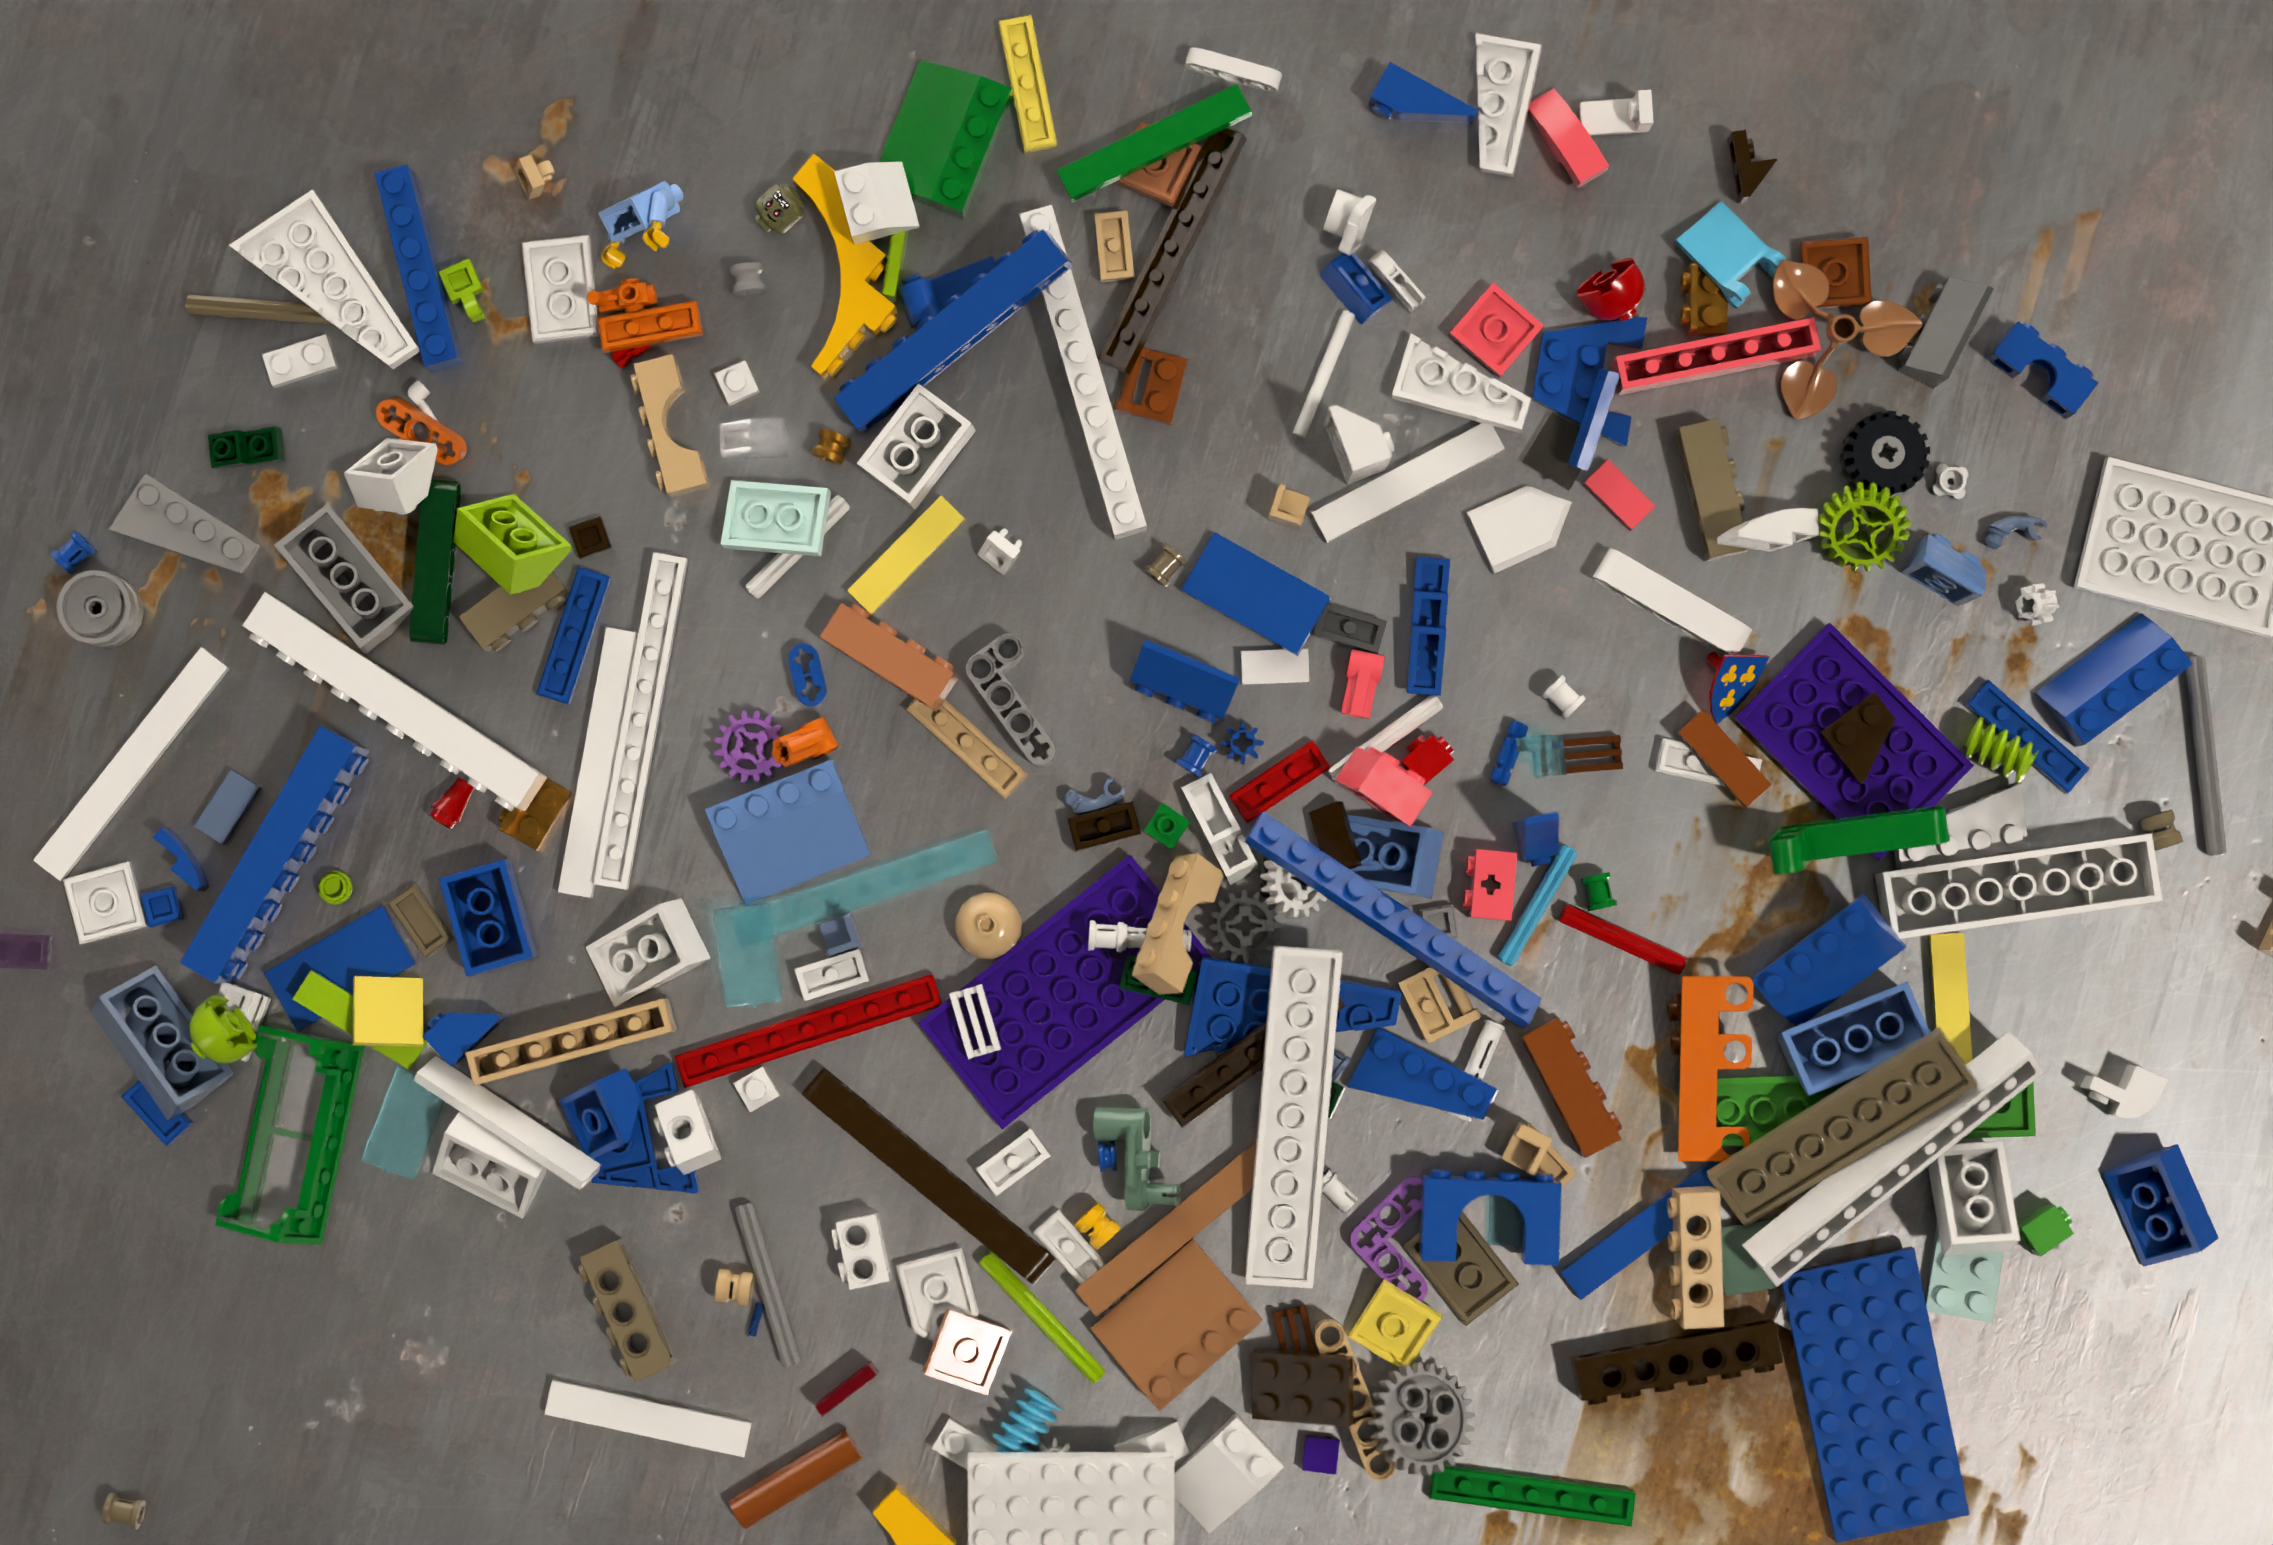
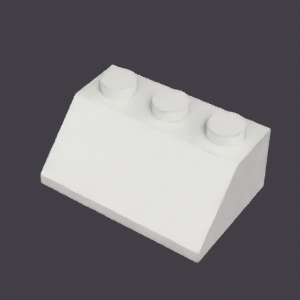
[857,383,976,510]
[1324,405,1395,485]
[432,1111,548,1219]

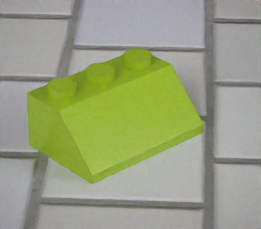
[453,494,572,595]

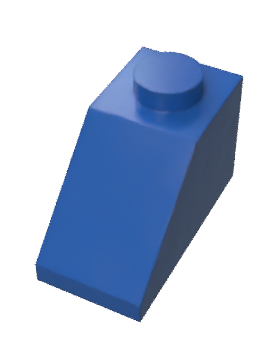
[422,1013,506,1066]

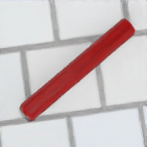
[1559,905,1687,975]

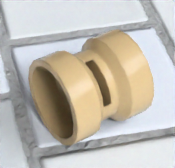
[715,1269,754,1307]

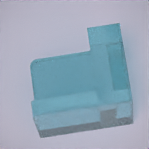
[1516,735,1566,778]

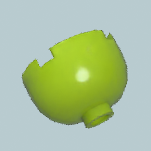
[189,994,258,1064]

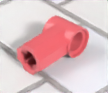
[1341,649,1385,719]

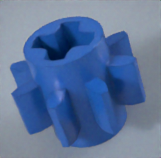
[1221,722,1264,765]

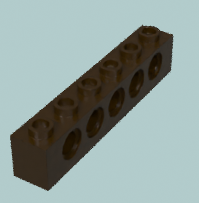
[1570,1319,1783,1405]

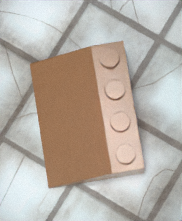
[1090,1238,1263,1411]

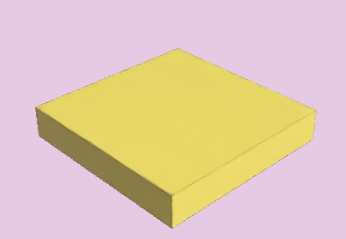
[353,976,423,1047]
[1348,1279,1442,1368]

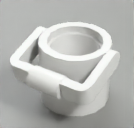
[1323,189,1376,256]

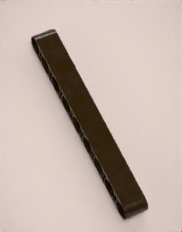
[801,1067,1056,1285]

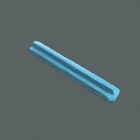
[1497,845,1577,966]

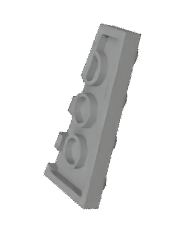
[109,473,261,574]
[1894,782,2029,870]

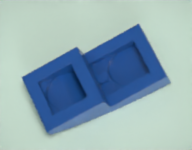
[152,827,209,891]

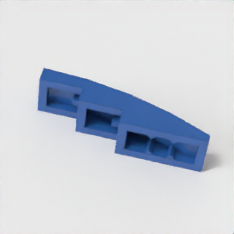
[1407,556,1450,696]

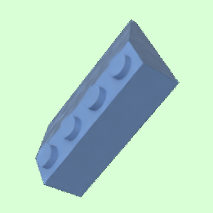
[705,759,871,905]

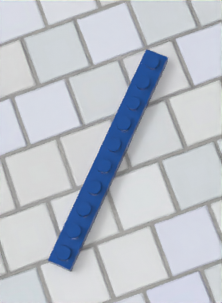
[1244,812,1542,1029]

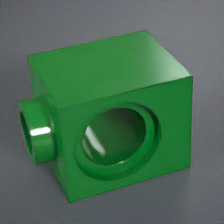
[1143,803,1191,851]

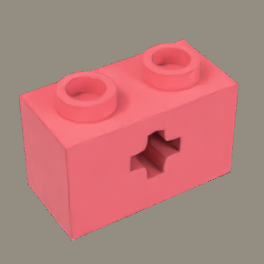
[1463,849,1517,921]

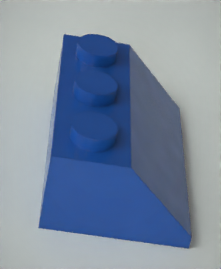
[1130,640,1240,723]
[2103,1144,2219,1267]

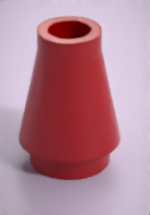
[429,777,475,830]

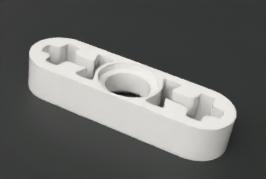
[1185,47,1282,92]

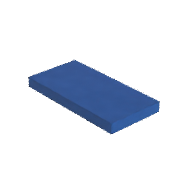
[1181,532,1331,656]
[264,905,417,1031]

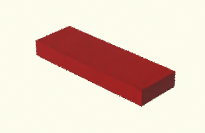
[1228,740,1331,824]

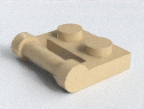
[1397,967,1481,1044]

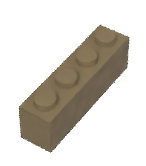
[1674,419,1749,562]

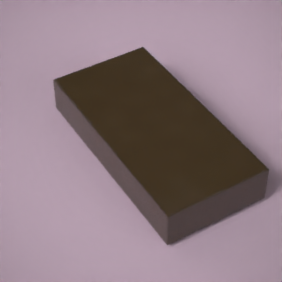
[1309,801,1362,870]

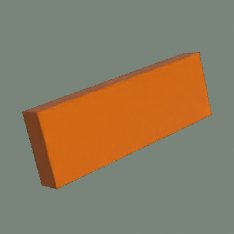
[597,300,703,353]

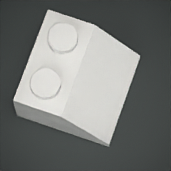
[834,162,920,244]
[344,438,438,514]

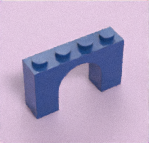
[1419,1169,1562,1266]

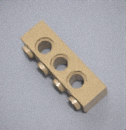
[1667,1186,1724,1329]

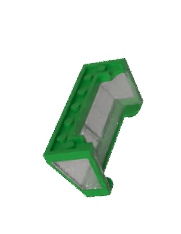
[215,1025,365,1245]

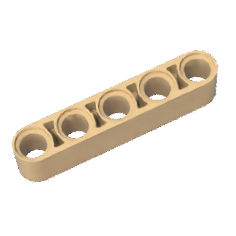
[1313,1318,1396,1481]

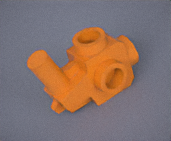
[587,278,657,313]

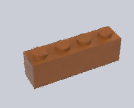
[1519,1017,1623,1158]

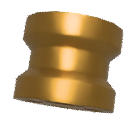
[811,428,852,465]

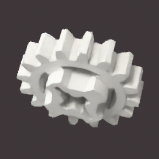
[1260,860,1327,918]

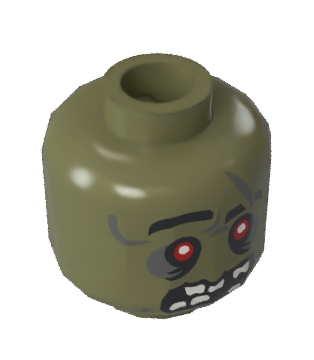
[755,184,805,234]

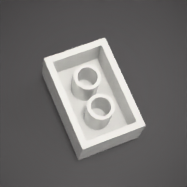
[1928,1141,2020,1256]

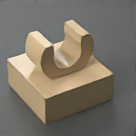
[514,154,555,200]

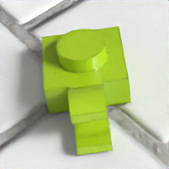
[438,259,485,323]

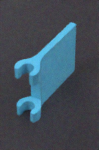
[1675,201,1787,309]

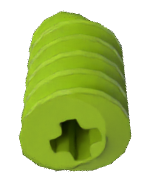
[1962,716,2040,784]

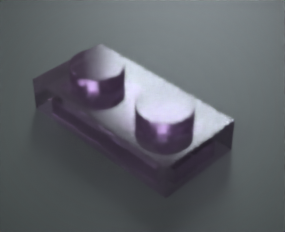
[0,934,53,969]

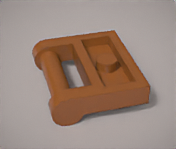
[1113,347,1188,425]

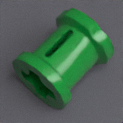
[1581,872,1618,912]

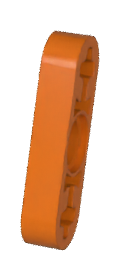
[376,397,467,465]

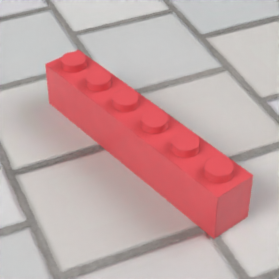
[1611,317,1821,396]

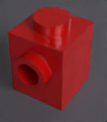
[1400,734,1454,786]

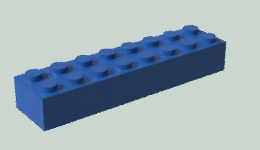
[180,726,369,983]

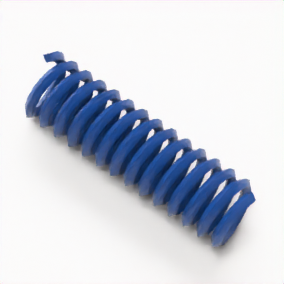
[747,1301,764,1337]

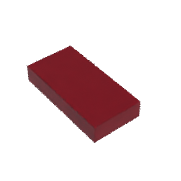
[815,1362,879,1417]

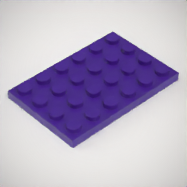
[1733,623,1974,861]

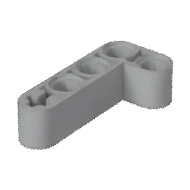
[966,634,1056,767]

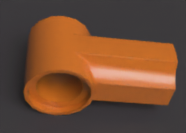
[772,716,839,767]

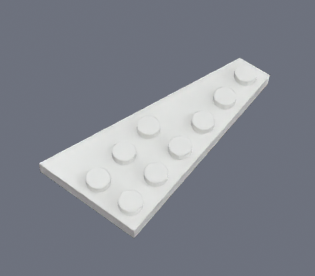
[229,189,420,369]

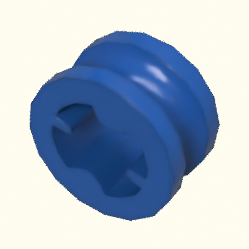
[1098,1141,1117,1172]

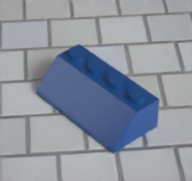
[2034,613,2192,747]
[1752,893,1907,1026]

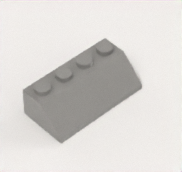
[274,503,414,655]

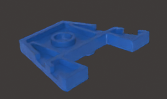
[1531,317,1647,447]
[592,1062,700,1193]

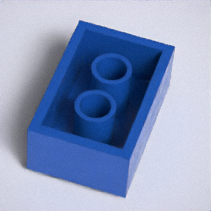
[439,859,539,977]

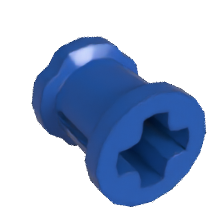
[50,530,97,575]
[1175,734,1218,778]

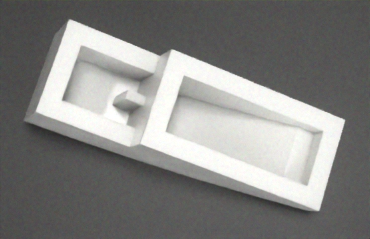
[1717,508,1819,552]
[1181,773,1259,885]

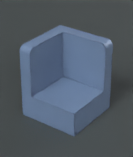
[819,913,863,957]

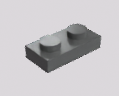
[1313,604,1387,654]

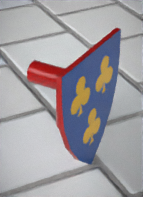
[1706,652,1769,724]

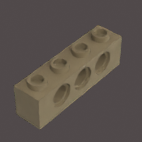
[578,1238,676,1382]

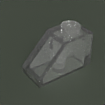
[720,418,788,459]

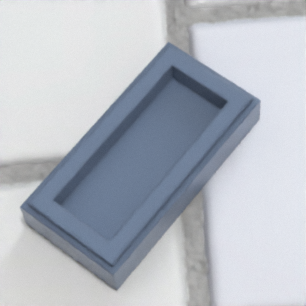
[194,769,261,845]

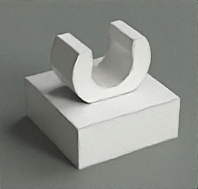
[977,529,1022,576]

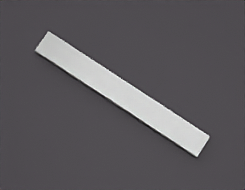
[558,627,638,898]
[33,647,230,881]

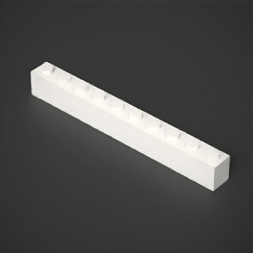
[1020,205,1147,540]
[242,592,547,812]
[1742,1031,2044,1287]

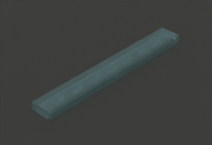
[731,830,998,948]

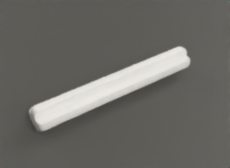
[746,495,850,599]
[1328,695,1443,784]

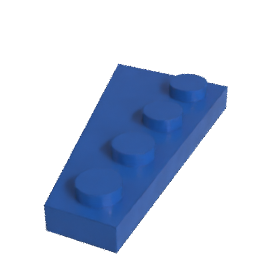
[1347,1027,1499,1120]

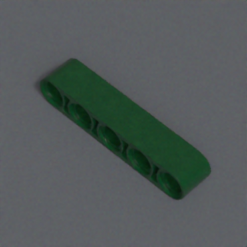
[409,479,461,645]

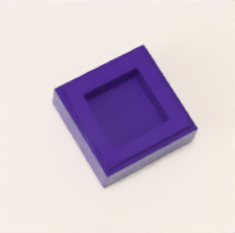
[1302,1435,1340,1475]

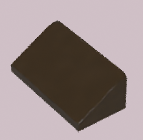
[1067,801,1141,853]

